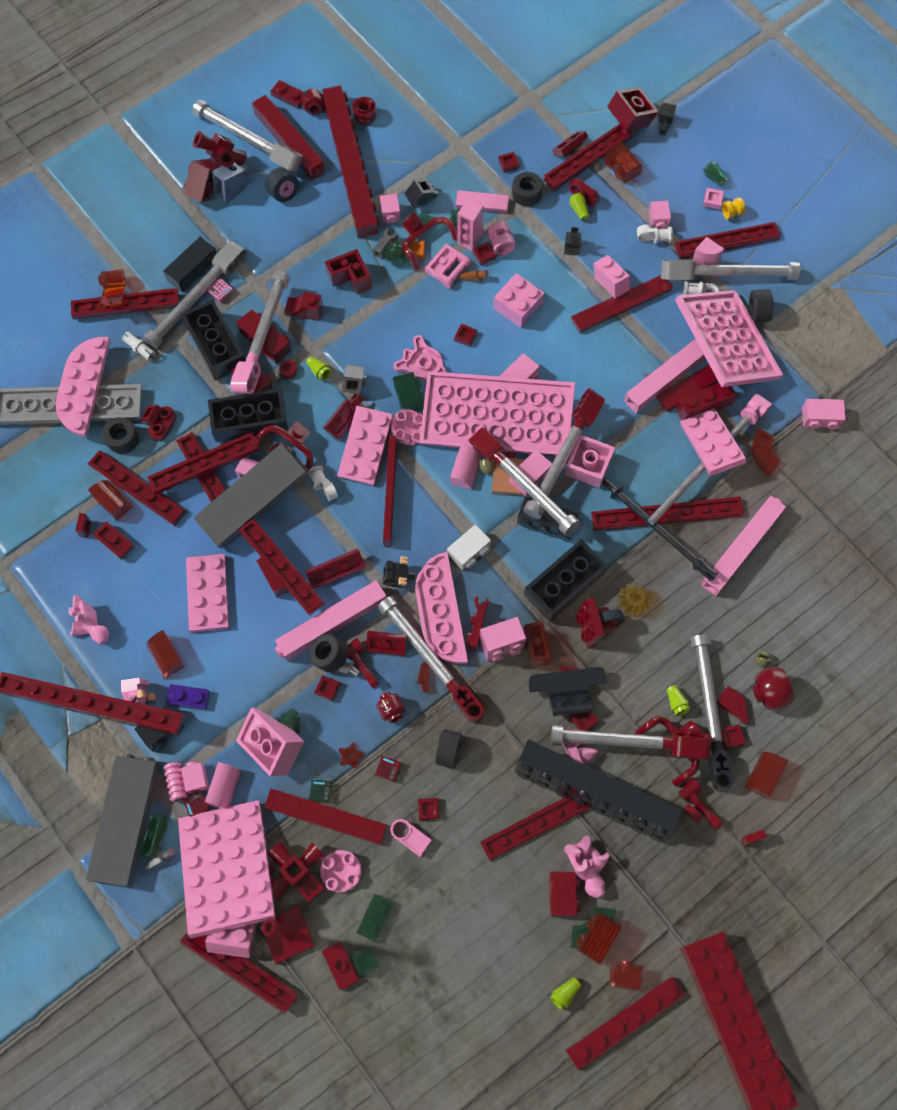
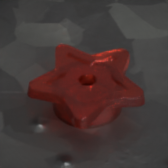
[339,743,364,769]

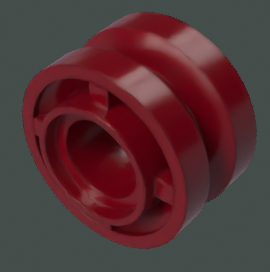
[352,96,377,125]

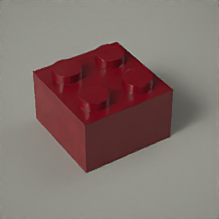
[607,87,658,131]

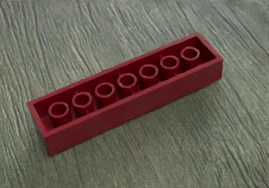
[680,931,799,1110]

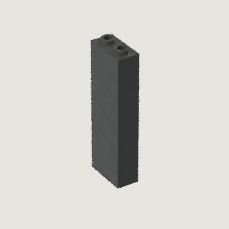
[194,444,308,549]
[86,754,160,888]

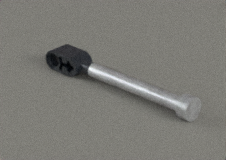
[690,634,734,792]

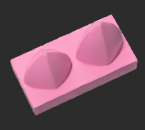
[563,727,598,765]

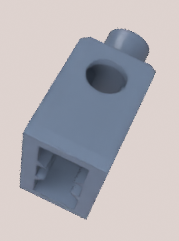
[212,162,250,204]

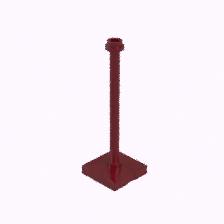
[260,906,315,964]

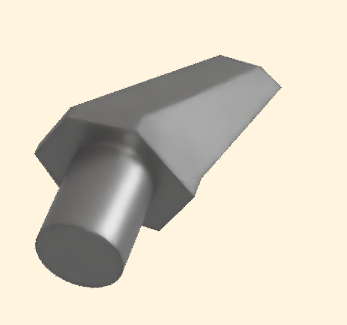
[338,662,361,678]
[144,847,175,871]

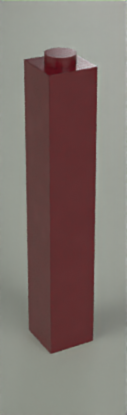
[252,95,325,181]

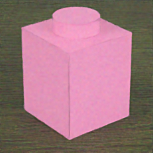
[380,194,401,223]
[648,201,671,229]
[181,761,209,795]

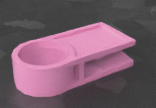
[391,819,432,857]

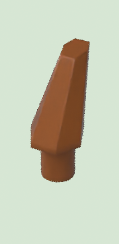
[459,270,489,281]

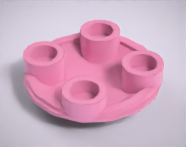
[390,409,423,446]
[320,850,361,892]

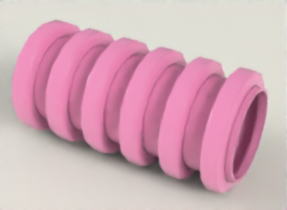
[163,762,188,802]

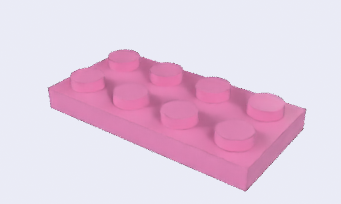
[337,406,393,486]
[680,408,746,476]
[186,554,229,633]

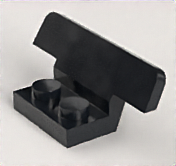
[529,667,607,716]

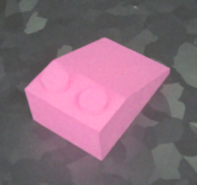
[236,707,304,776]

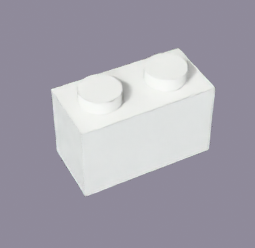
[447,525,491,571]

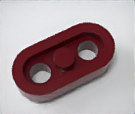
[568,178,599,206]
[148,406,176,441]

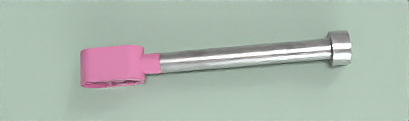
[230,271,291,394]

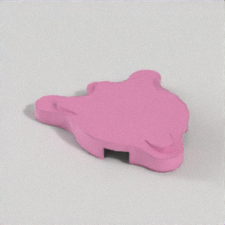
[394,335,446,381]

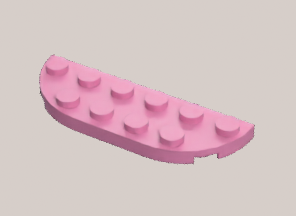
[56,337,111,438]
[415,552,468,664]

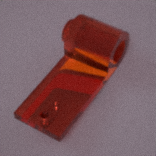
[98,269,126,309]

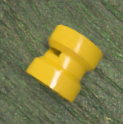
[722,197,745,220]

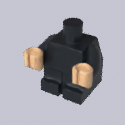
[382,556,416,587]

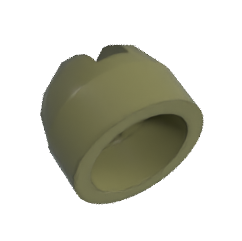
[479,459,494,474]
[754,651,771,668]

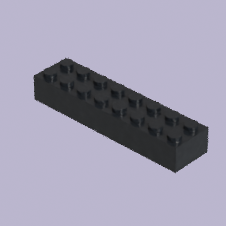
[515,739,682,842]

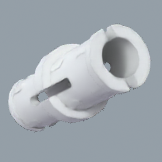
[122,331,156,361]

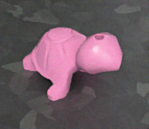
[69,595,109,645]
[564,836,609,898]

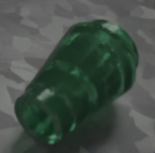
[703,161,728,187]

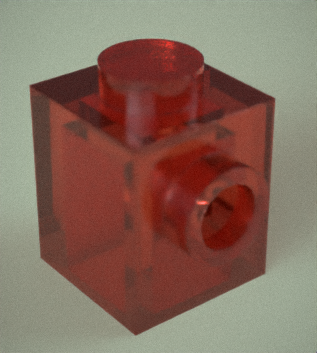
[609,961,642,991]

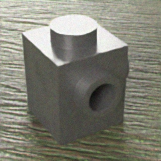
[342,365,367,394]

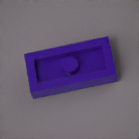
[166,684,210,710]

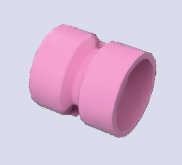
[487,221,516,255]

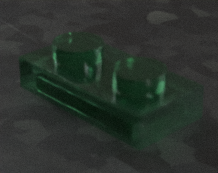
[140,814,168,858]
[356,893,393,943]

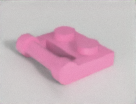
[425,244,471,288]

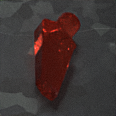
[416,662,430,693]

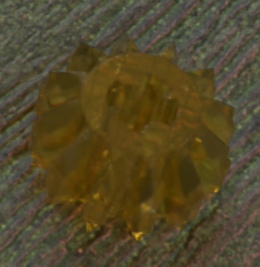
[617,583,651,616]

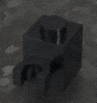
[404,178,439,207]

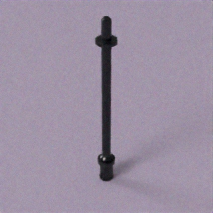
[602,479,719,582]

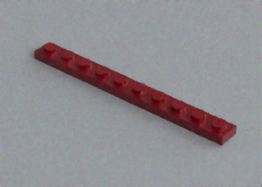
[0,672,185,735]

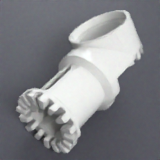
[637,225,673,244]
[683,280,719,295]
[307,466,338,501]

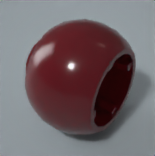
[752,667,794,711]

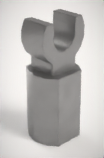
[372,228,397,259]

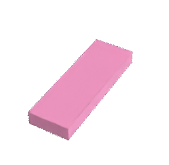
[456,190,509,213]

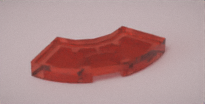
[752,427,780,477]

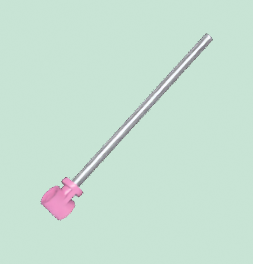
[648,393,772,525]

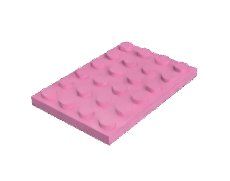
[675,290,783,387]
[178,800,276,938]

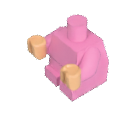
[121,678,156,704]

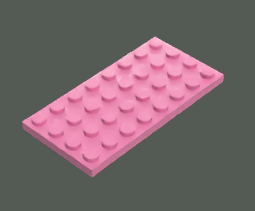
[420,371,575,456]

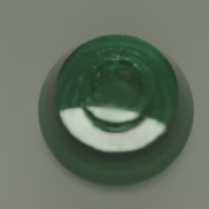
[383,241,405,265]
[278,709,300,735]

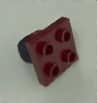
[576,598,625,648]

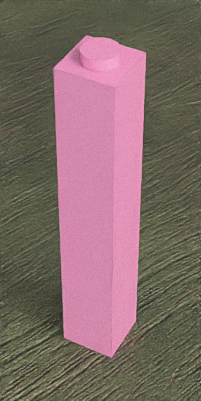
[624,339,706,414]
[701,496,786,596]
[275,581,387,661]

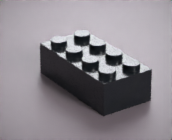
[180,299,245,381]
[208,388,289,442]
[524,539,608,622]

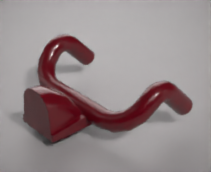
[401,212,457,271]
[251,421,314,473]
[635,716,702,787]

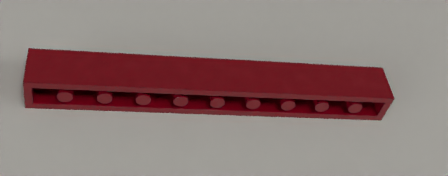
[322,85,380,238]

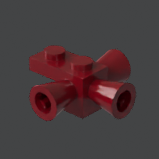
[193,131,247,167]
[267,841,325,903]

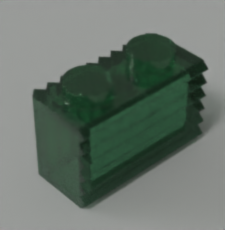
[392,371,425,412]

